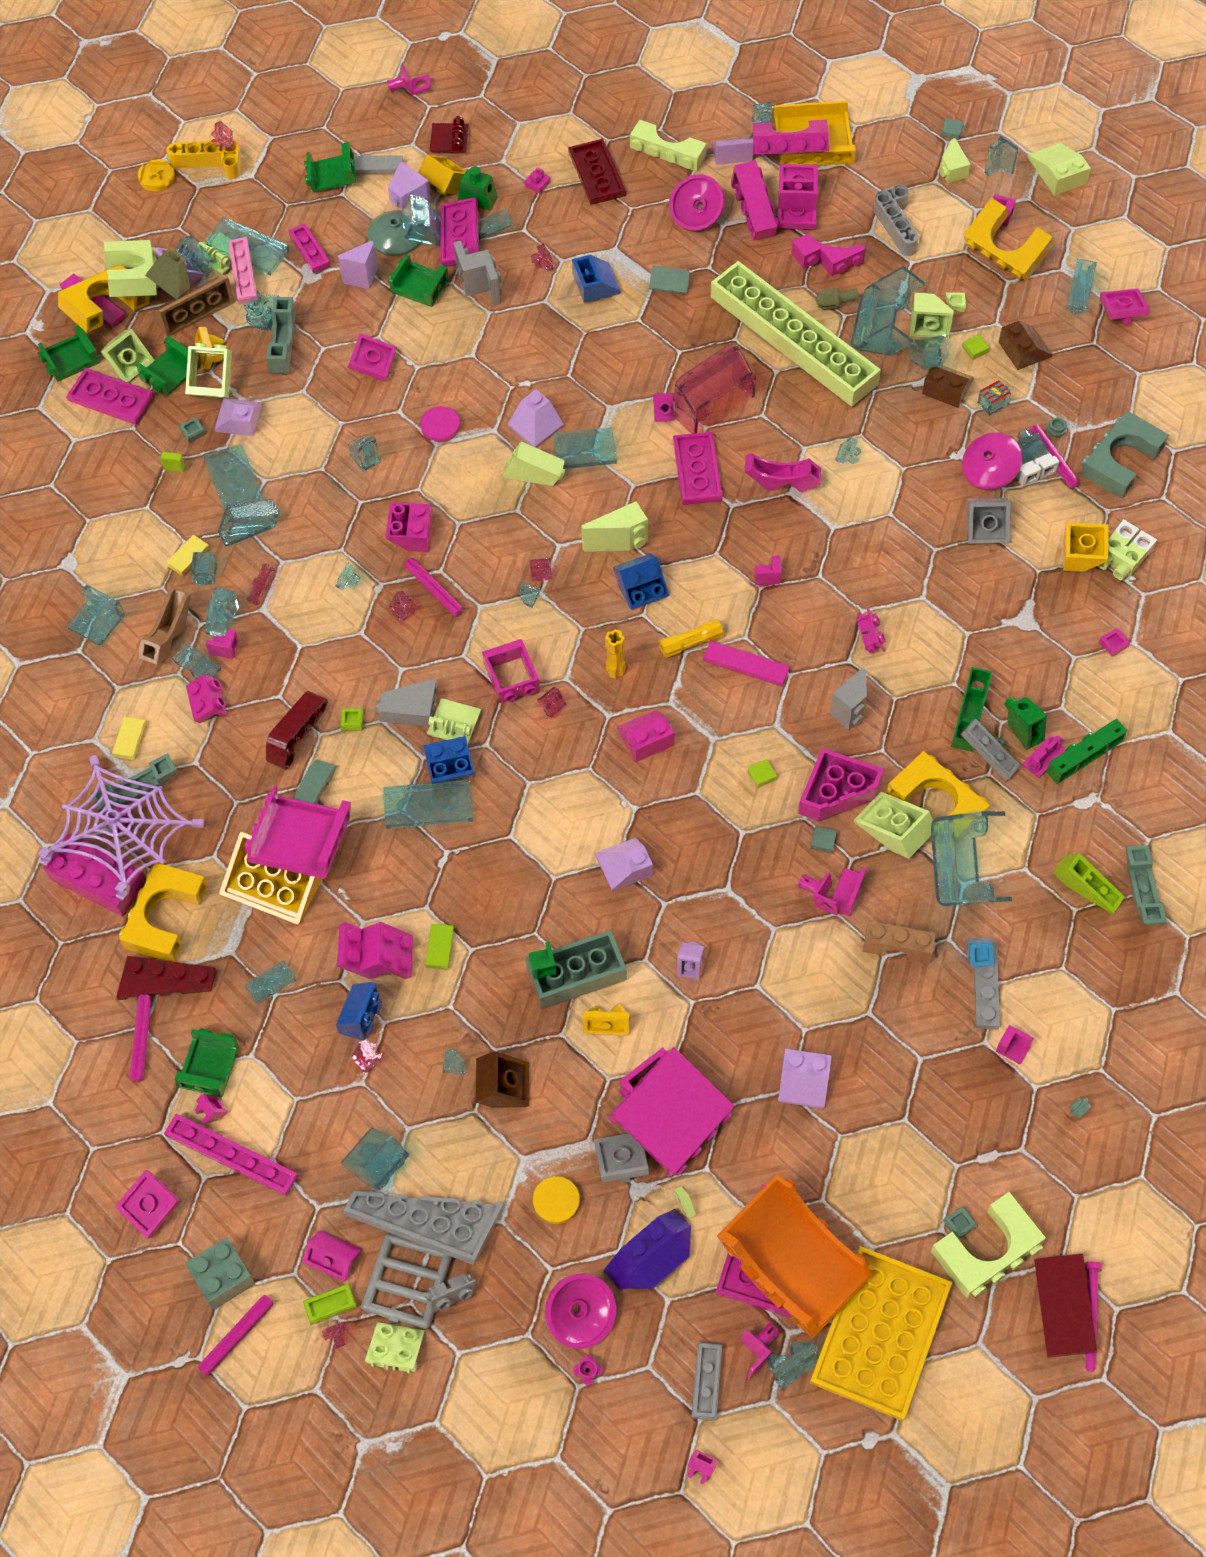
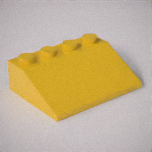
[219,831,323,925]

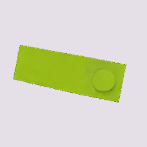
[1053,853,1125,914]

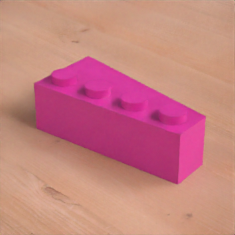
[730,160,779,241]

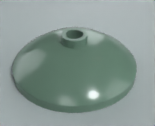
[368,210,424,256]

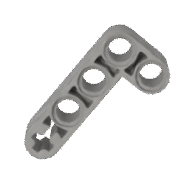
[873,184,919,256]

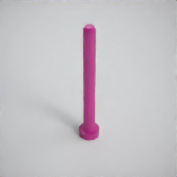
[1085,1261,1102,1372]

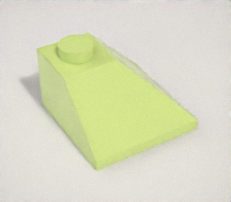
[101,329,155,382]

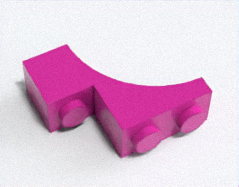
[791,233,866,276]
[744,453,821,493]

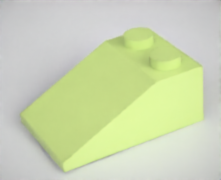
[1027,143,1091,196]
[581,502,648,552]
[854,791,937,859]

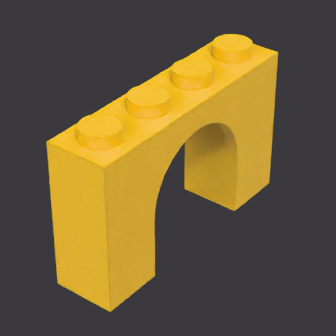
[963,198,1055,281]
[58,264,150,333]
[887,751,990,849]
[119,863,208,962]

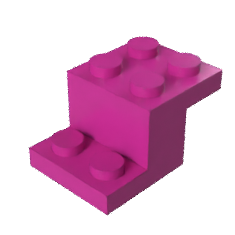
[778,164,818,229]
[337,922,413,979]

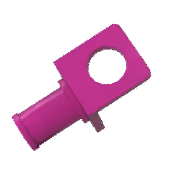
[387,65,430,95]
[652,393,675,422]
[798,872,839,915]
[741,1323,779,1380]

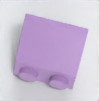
[778,1049,832,1109]

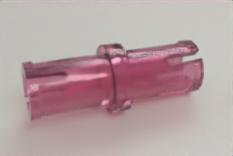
[247,563,275,605]

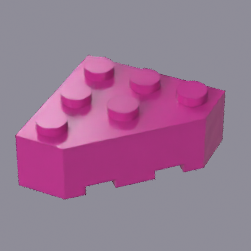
[798,748,884,821]

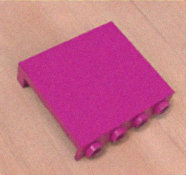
[244,785,351,879]
[607,1047,734,1177]

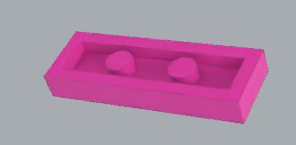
[288,223,330,274]

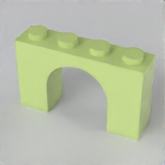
[104,240,160,297]
[931,1192,1046,1299]

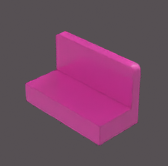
[829,867,867,916]
[302,1231,361,1282]

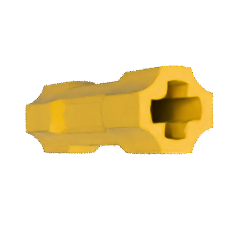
[659,619,724,658]
[605,629,625,679]

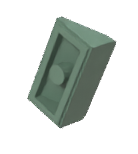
[649,266,690,295]

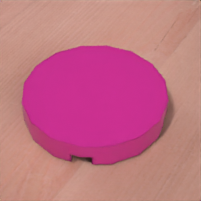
[420,406,460,443]

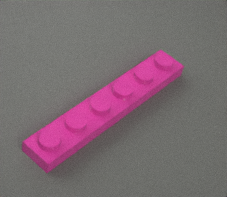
[164,1113,298,1197]

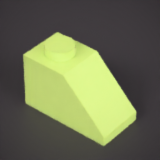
[939,138,971,183]

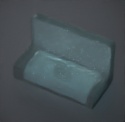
[984,136,1018,177]

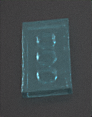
[205,216,289,276]
[203,444,266,521]
[383,780,473,829]

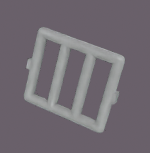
[361,1233,452,1329]

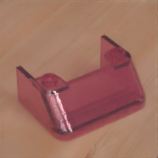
[674,342,756,434]

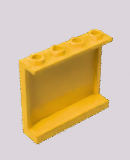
[774,101,856,166]

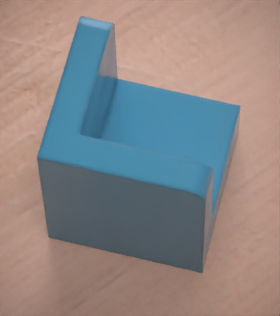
[966,938,994,967]

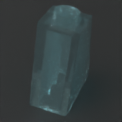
[1066,259,1097,314]
[909,335,949,369]
[218,499,280,546]

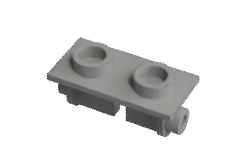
[424,1273,476,1313]

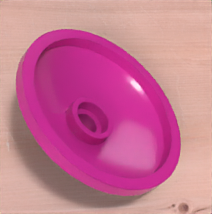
[669,174,725,231]
[962,433,1022,490]
[545,1273,616,1349]

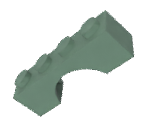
[266,297,296,374]

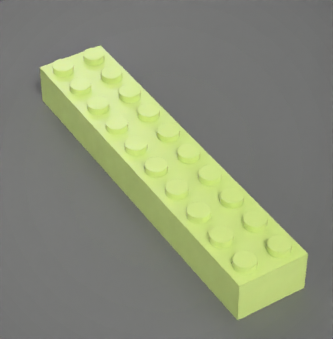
[711,261,881,407]

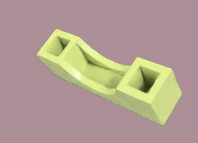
[630,120,707,172]

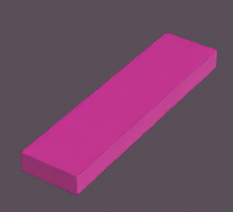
[59,273,126,328]
[703,640,790,687]

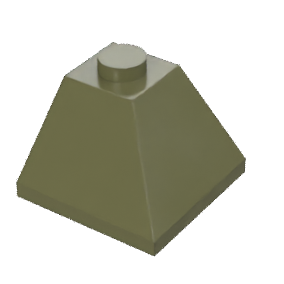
[145,249,191,300]

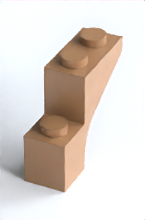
[138,587,191,664]

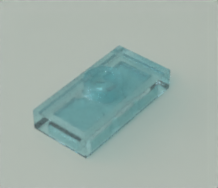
[478,208,513,240]

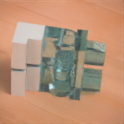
[1009,428,1059,487]

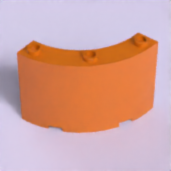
[717,1175,873,1338]

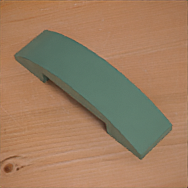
[90,753,177,812]
[294,759,337,804]
[1126,845,1167,926]

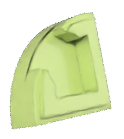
[945,292,966,312]
[673,1186,696,1218]

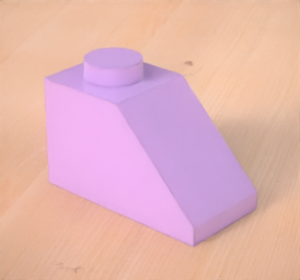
[677,942,705,980]

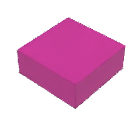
[1099,628,1130,657]

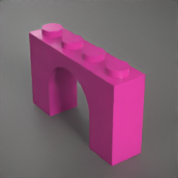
[753,120,829,155]

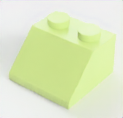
[910,293,954,339]

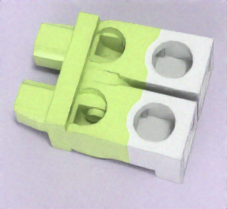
[1098,519,1157,581]

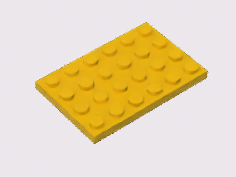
[810,1246,952,1422]

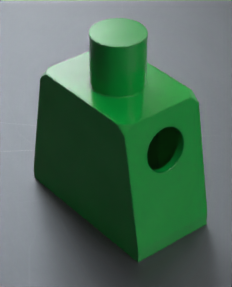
[458,166,498,211]
[1004,697,1047,750]

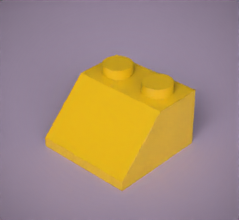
[418,154,466,195]
[1063,522,1109,572]

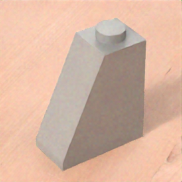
[376,679,438,727]

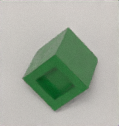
[528,941,556,979]

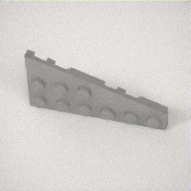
[343,1191,504,1266]

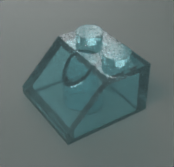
[402,194,440,246]
[340,1128,410,1191]

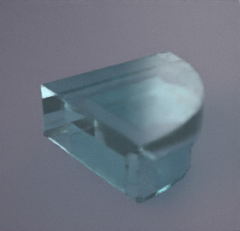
[519,582,540,608]
[442,1048,466,1074]

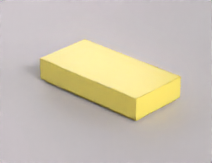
[166,535,210,576]
[112,717,146,760]

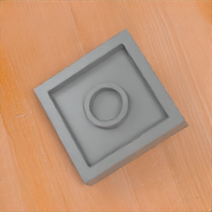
[594,1134,649,1183]

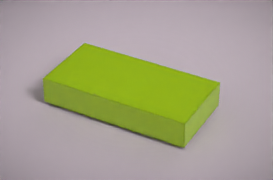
[425,924,454,970]
[303,1283,357,1325]

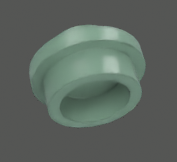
[1047,417,1067,437]
[1069,1097,1091,1119]

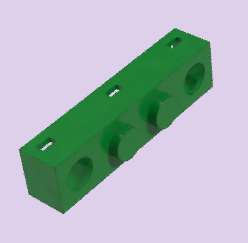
[951,667,992,752]
[1046,718,1128,784]

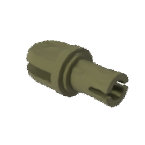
[816,288,859,309]

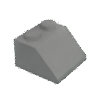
[965,498,1011,544]
[830,668,867,730]

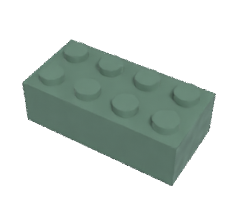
[525,930,627,1009]

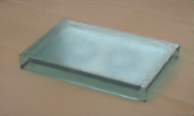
[553,427,617,469]

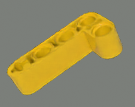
[166,140,241,179]

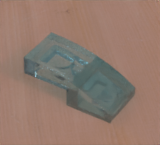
[172,643,221,678]

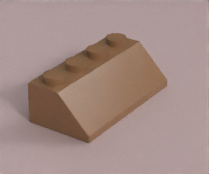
[153,275,235,337]

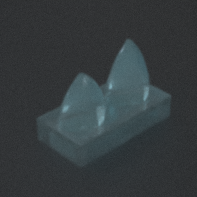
[245,960,296,1005]
[768,1341,819,1390]

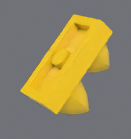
[195,327,225,370]
[583,1003,629,1035]

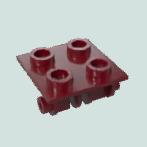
[429,115,469,153]

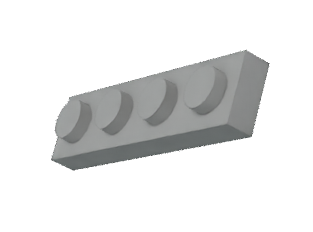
[974,942,1000,1030]

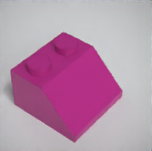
[617,710,675,762]

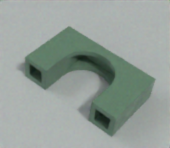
[1081,411,1169,499]

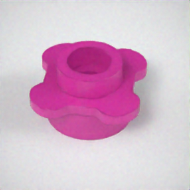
[573,1355,603,1386]

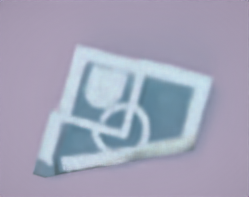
[244,290,279,331]

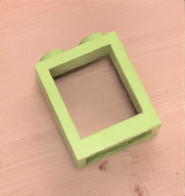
[185,343,232,398]

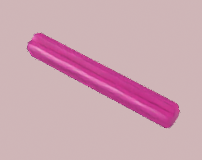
[1029,424,1079,489]
[405,558,463,617]
[129,995,151,1082]
[198,1295,273,1376]

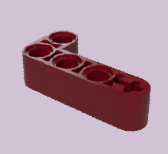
[266,691,328,770]

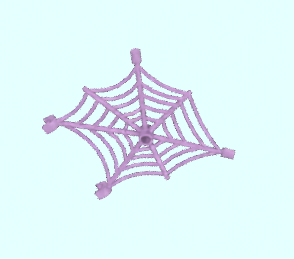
[38,755,204,900]

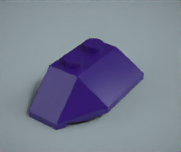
[603,1209,691,1290]

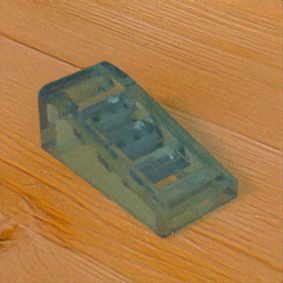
[176,235,214,276]

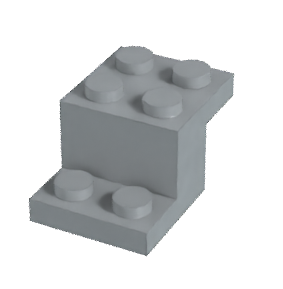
[453,241,503,305]

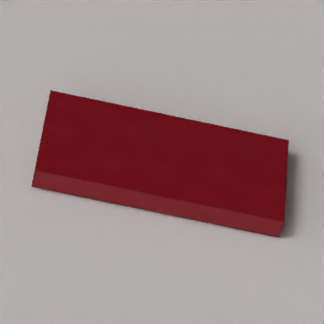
[568,138,626,205]
[1034,1253,1098,1358]

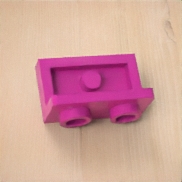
[186,674,227,723]

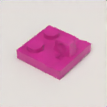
[1100,288,1149,325]
[348,333,396,382]
[115,1170,181,1239]

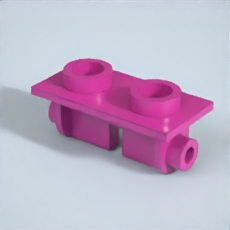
[857,608,886,653]
[1022,735,1066,778]

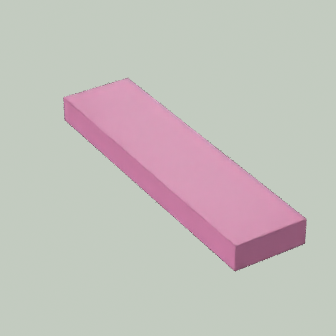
[228,237,258,305]

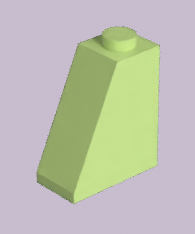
[502,442,565,486]

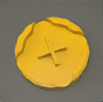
[138,159,175,192]
[533,1176,580,1225]

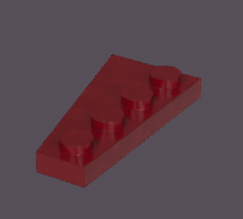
[116,956,216,1000]

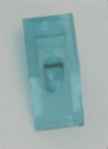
[348,435,380,472]
[205,587,239,637]

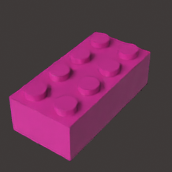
[44,833,146,917]

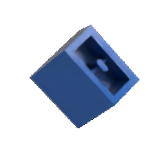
[572,255,621,303]
[613,553,669,610]
[423,736,475,784]
[336,982,382,1041]

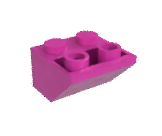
[386,503,432,552]

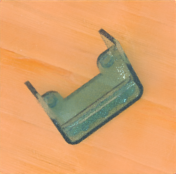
[851,266,925,355]
[931,811,1012,906]

